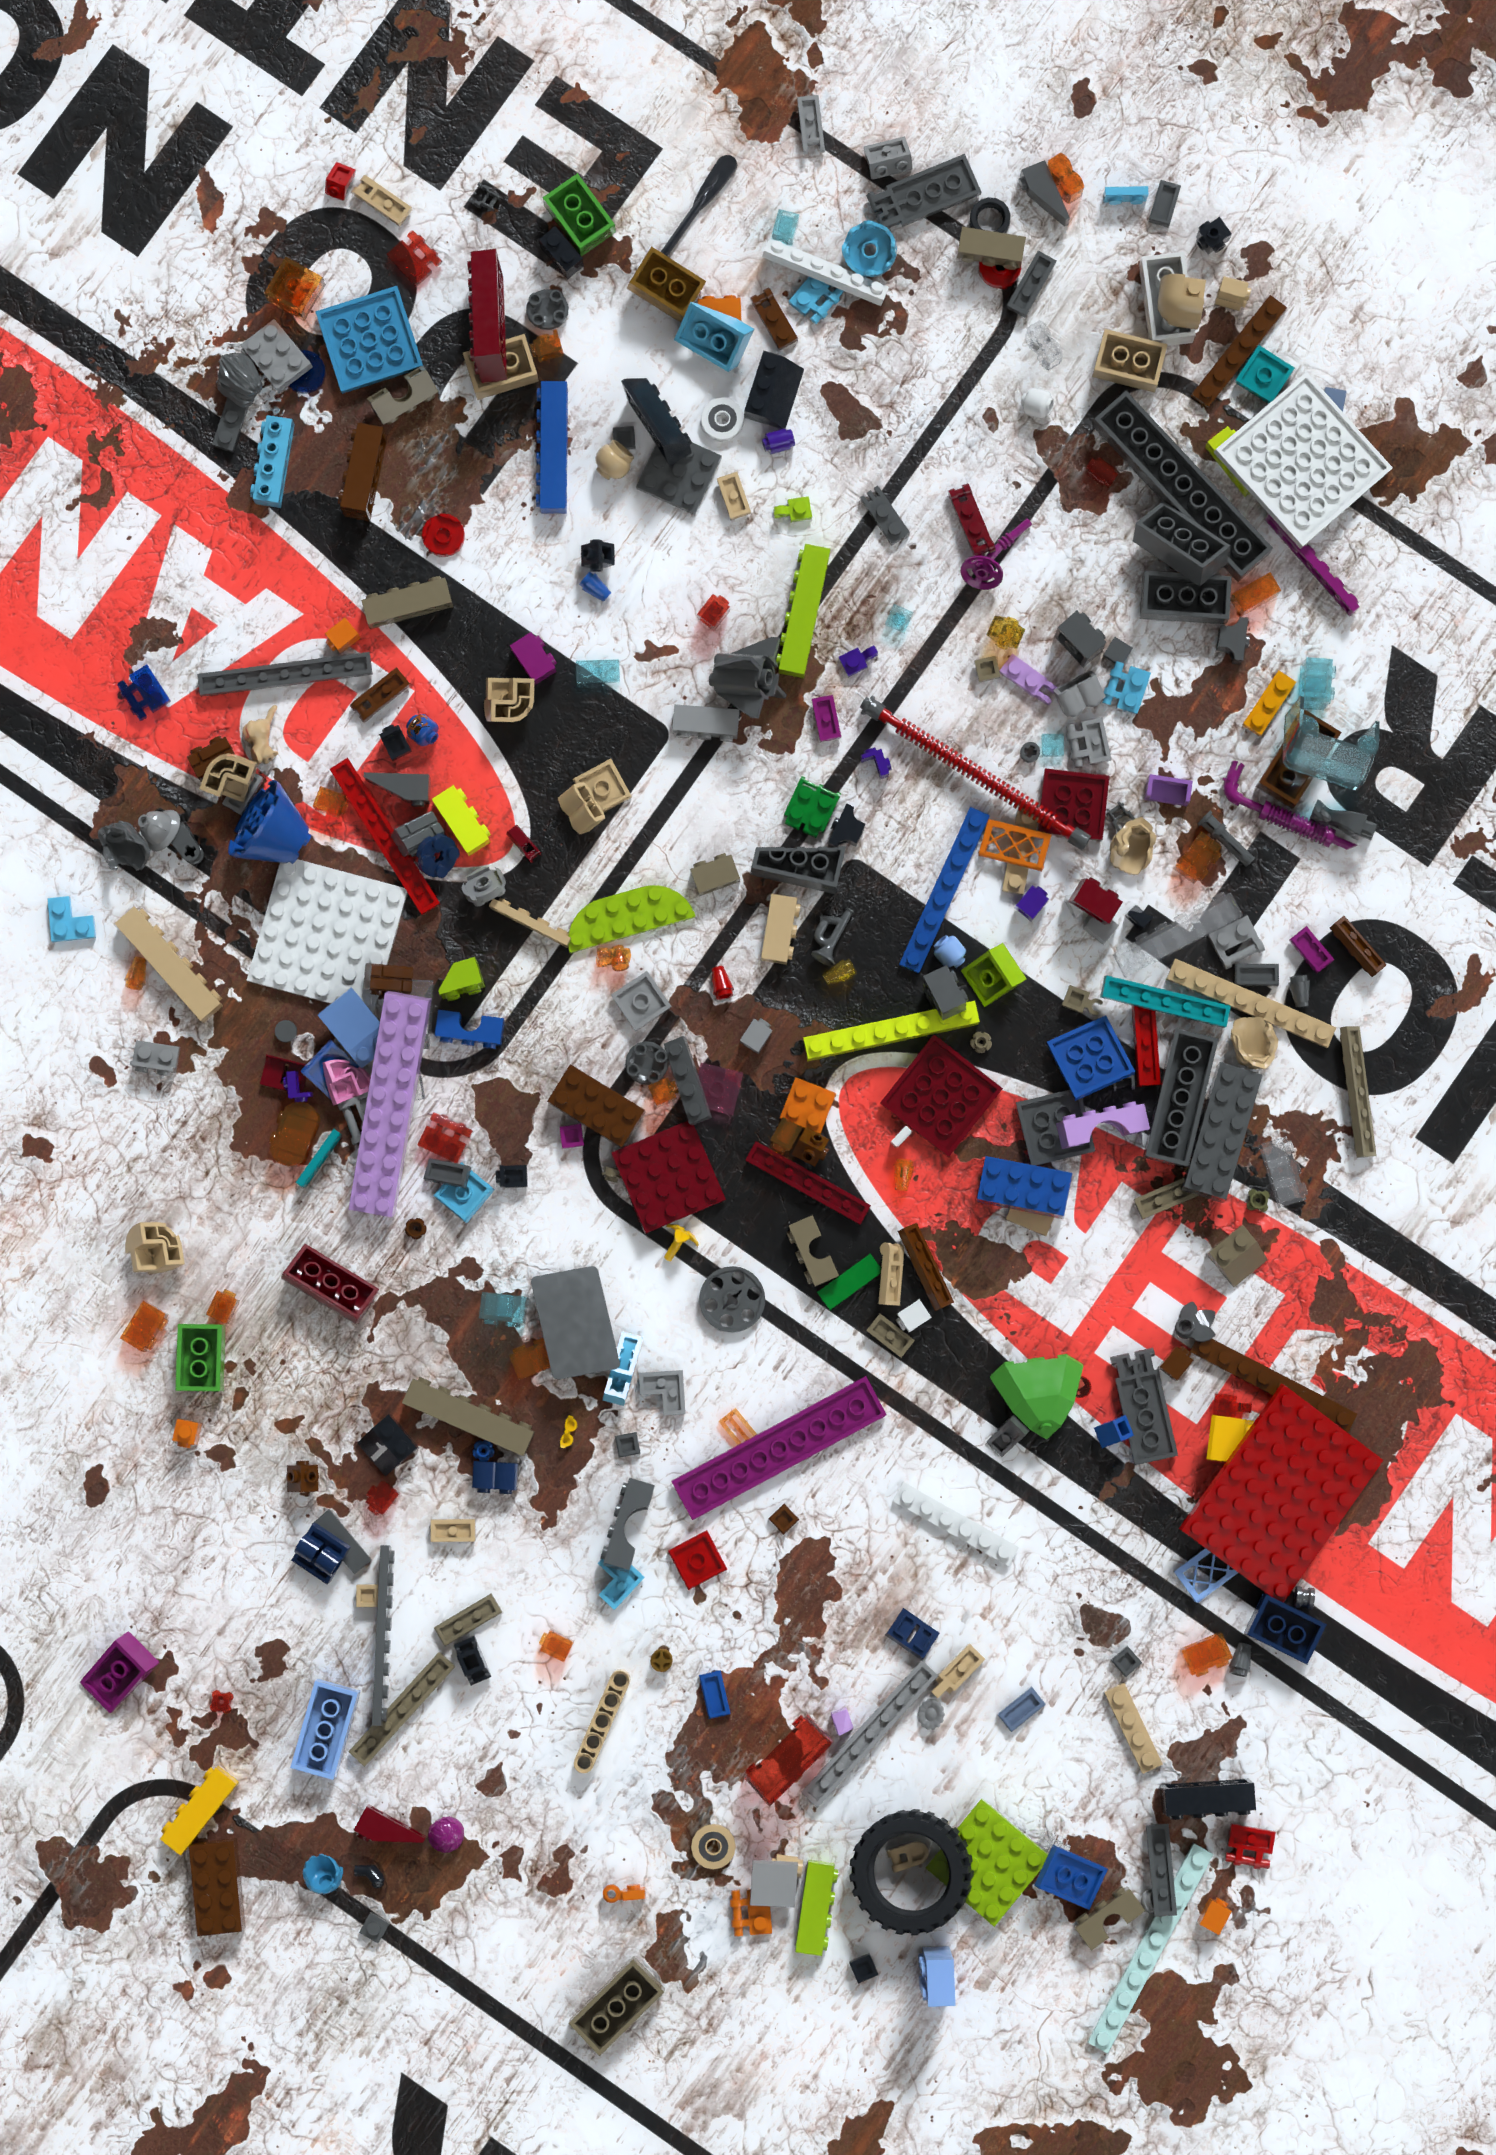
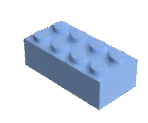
[290,1679,361,1780]
[918,1946,956,2007]

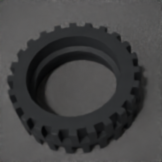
[849,1809,974,1936]

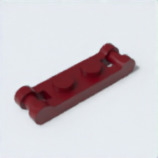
[948,483,996,556]

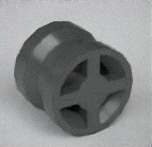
[1293,1586,1315,1610]

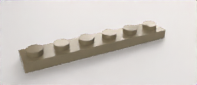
[1340,1026,1377,1158]
[348,1651,456,1767]

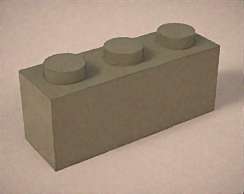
[957,227,1026,270]

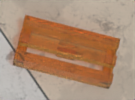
[718,1407,757,1445]

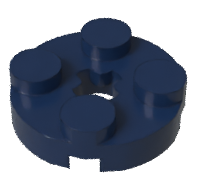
[416,833,460,878]

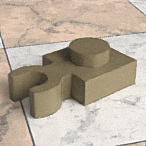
[1061,985,1103,1016]

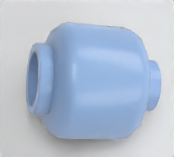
[934,935,966,968]

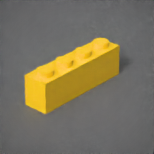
[160,1765,239,1856]

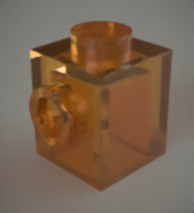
[648,1077,679,1108]
[206,1289,240,1324]

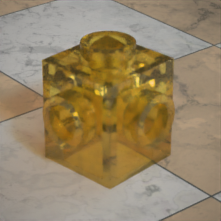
[986,616,1026,650]

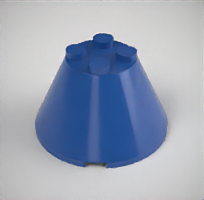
[228,780,311,864]

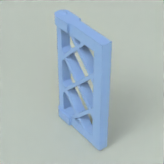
[1174,1549,1238,1603]

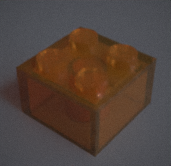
[264,256,326,321]

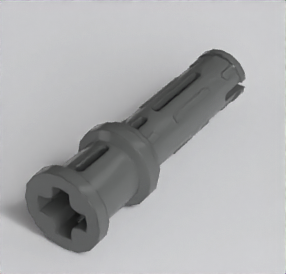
[1197,810,1255,867]

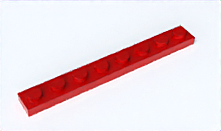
[330,758,440,915]

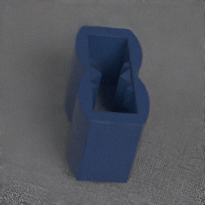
[472,1461,519,1494]

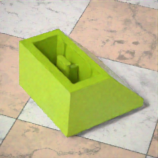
[438,957,485,1001]

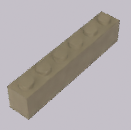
[402,1376,535,1456]

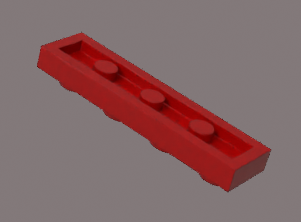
[1131,1005,1161,1086]

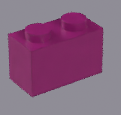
[510,632,557,685]

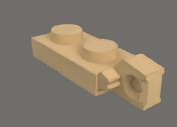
[931,1643,985,1698]

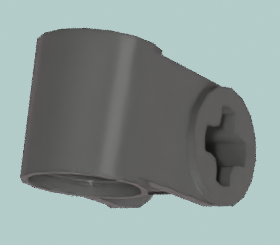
[171,822,204,865]

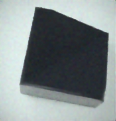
[1125,905,1154,931]

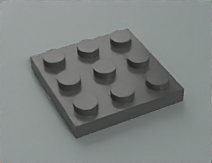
[636,442,722,515]
[1015,1090,1095,1166]

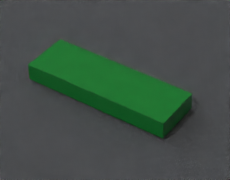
[817,1254,881,1310]

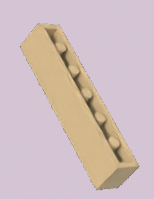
[114,906,223,1023]

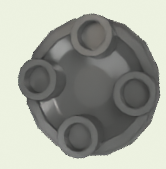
[526,289,569,330]
[625,1041,669,1085]

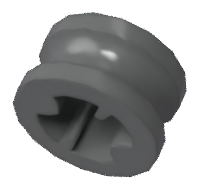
[1020,742,1040,763]

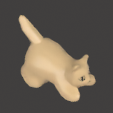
[242,705,279,766]

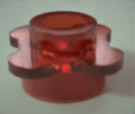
[210,1690,234,1714]

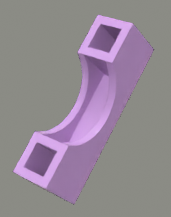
[1056,1101,1150,1149]

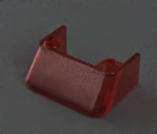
[744,1712,833,1806]

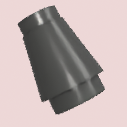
[1288,975,1310,1007]
[1228,1643,1251,1677]

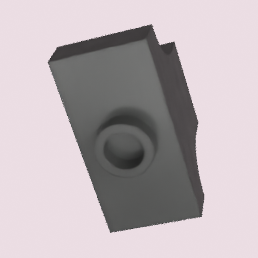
[1216,617,1250,665]

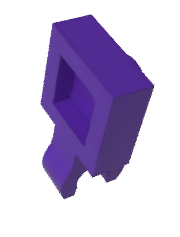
[839,645,878,678]

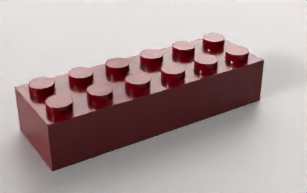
[467,249,507,383]

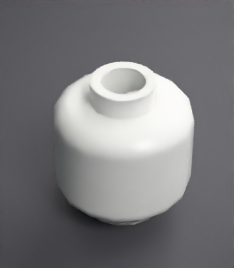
[1021,388,1054,419]

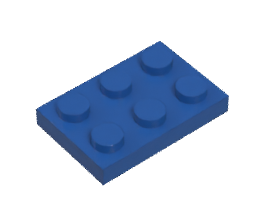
[1034,1844,1108,1910]

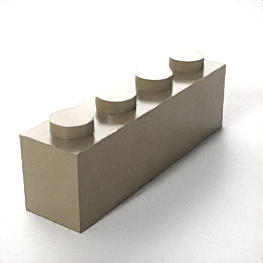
[361,576,453,629]

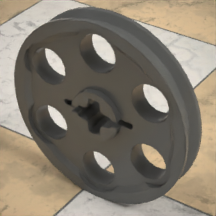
[699,1266,765,1333]

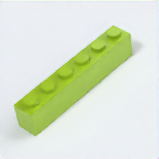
[776,544,830,678]

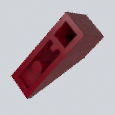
[354,1804,427,1843]

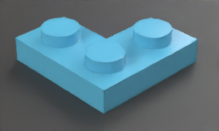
[47,896,96,942]
[598,1559,645,1610]

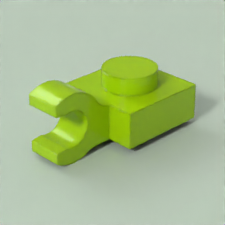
[773,496,812,522]

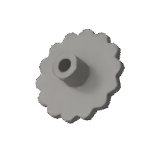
[917,1699,945,1730]

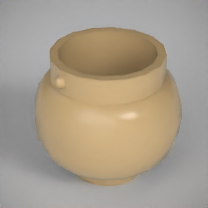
[595,440,634,480]

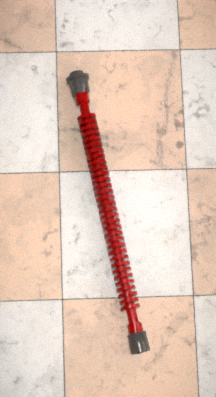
[860,695,1091,851]

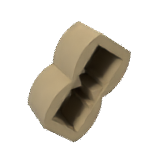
[1214,276,1251,311]
[558,782,605,834]

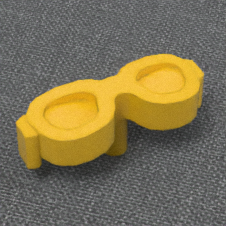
[560,1415,577,1448]

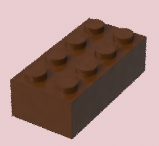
[338,423,387,522]
[1255,709,1342,809]
[547,1064,646,1148]
[189,1838,246,1937]

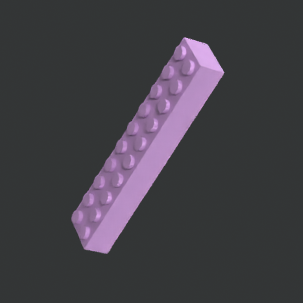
[348,991,432,1217]

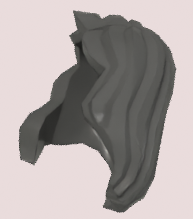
[216,353,262,408]
[98,821,150,871]

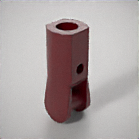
[506,825,542,863]

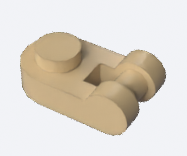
[886,1841,929,1873]

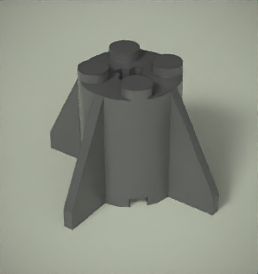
[709,637,787,718]

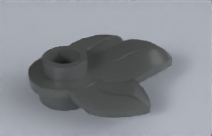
[1175,1301,1216,1342]

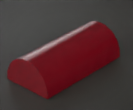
[281,1244,379,1325]

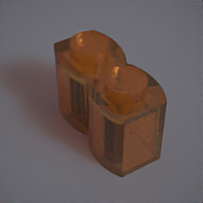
[1047,153,1084,204]

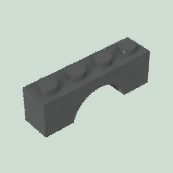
[600,1478,655,1573]

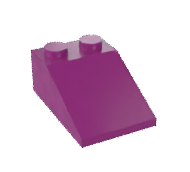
[80,1631,159,1713]

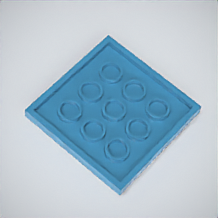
[315,286,423,394]

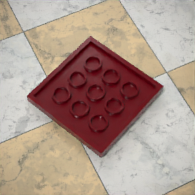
[880,1035,1003,1158]
[610,1121,726,1234]

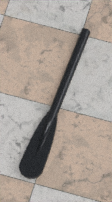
[661,155,738,256]

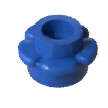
[473,1440,494,1462]

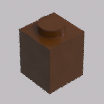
[1158,1346,1194,1381]

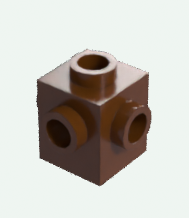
[792,1127,829,1167]
[286,1461,319,1492]

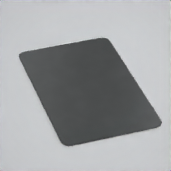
[531,1266,620,1380]

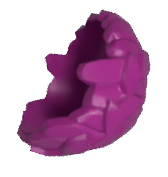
[428,1816,464,1853]

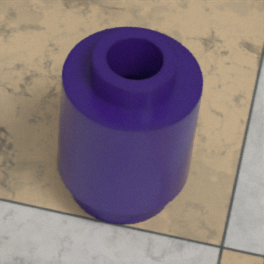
[762,428,795,455]

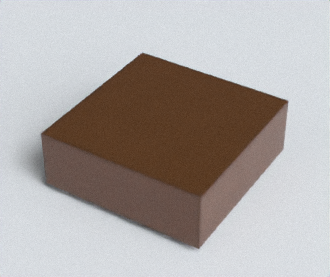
[768,1503,799,1535]

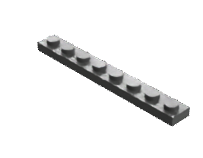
[197,652,373,697]
[372,1545,395,1726]

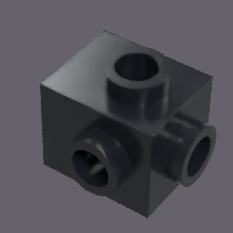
[1196,217,1232,255]
[581,539,615,572]

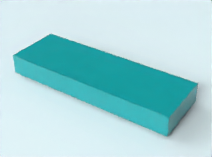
[295,1129,342,1188]

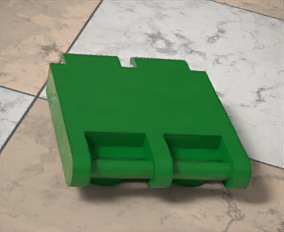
[784,776,841,838]

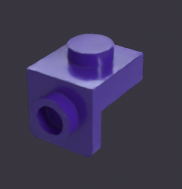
[860,747,892,780]
[283,1071,313,1102]

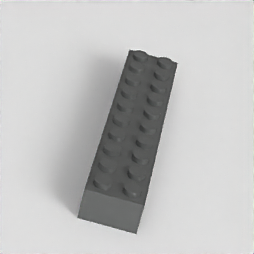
[1092,391,1273,582]

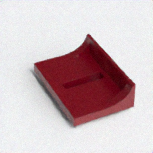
[260,1054,307,1093]

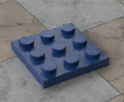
[1047,1015,1135,1101]

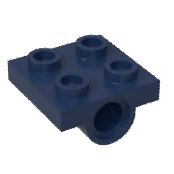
[291,1523,351,1585]

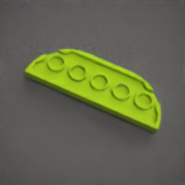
[568,885,696,954]

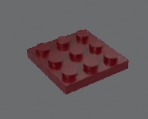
[1037,768,1110,841]

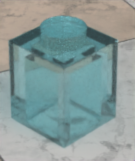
[772,209,799,245]

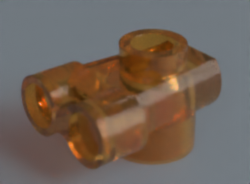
[596,945,631,971]

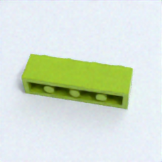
[795,1859,838,1956]

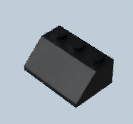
[744,350,804,429]

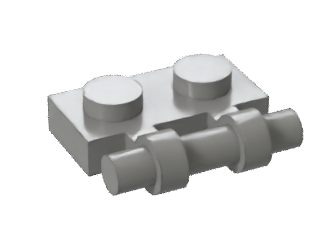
[1066,717,1112,768]

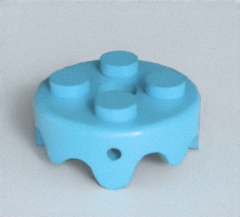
[842,220,897,277]

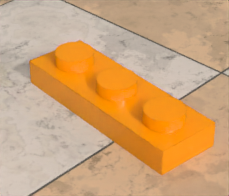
[1242,670,1296,736]

